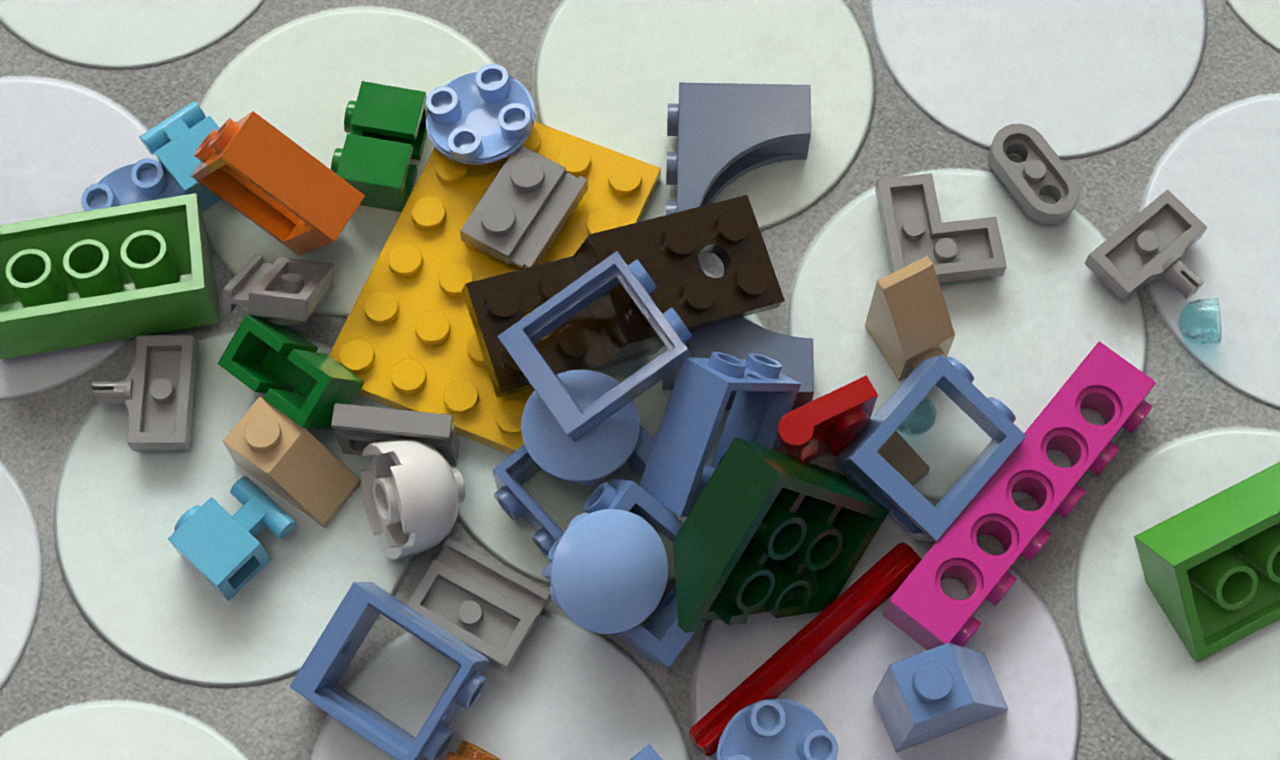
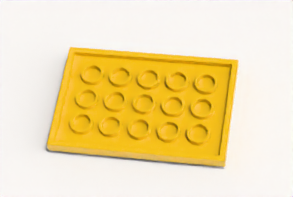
[329,122,661,455]

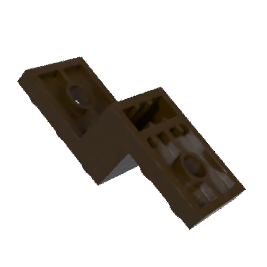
[462,195,785,398]

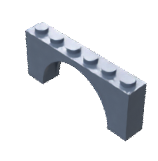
[662,82,814,411]

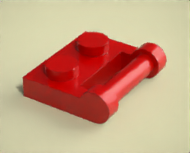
[776,375,878,462]

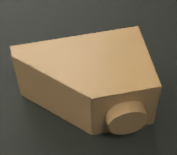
[865,255,955,381]
[222,396,361,528]

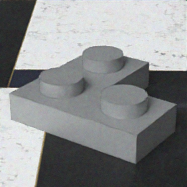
[875,173,1007,283]

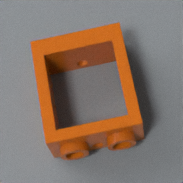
[191,111,365,256]

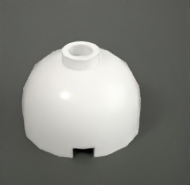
[360,438,465,560]

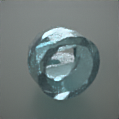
[1178,298,1221,344]
[896,395,937,436]

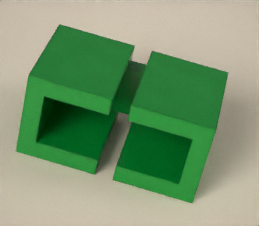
[331,81,428,212]
[217,315,365,430]

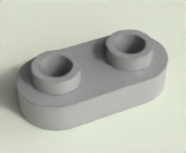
[988,124,1080,224]

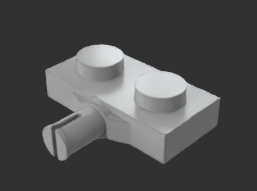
[1084,189,1208,302]
[90,335,198,451]

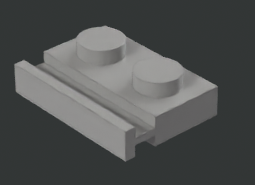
[460,146,588,269]
[223,254,334,325]
[331,403,460,465]
[406,536,551,672]

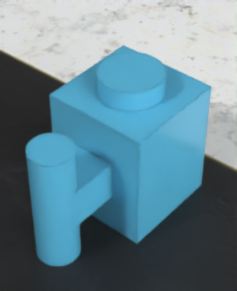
[139,101,221,212]
[168,476,296,601]

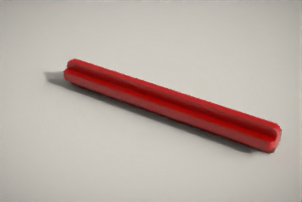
[689,542,921,757]

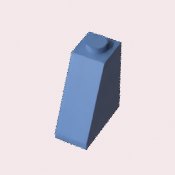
[873,643,1009,753]

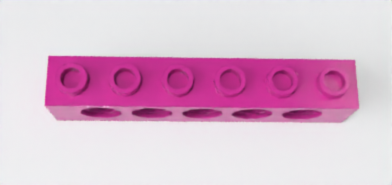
[882,341,1156,650]

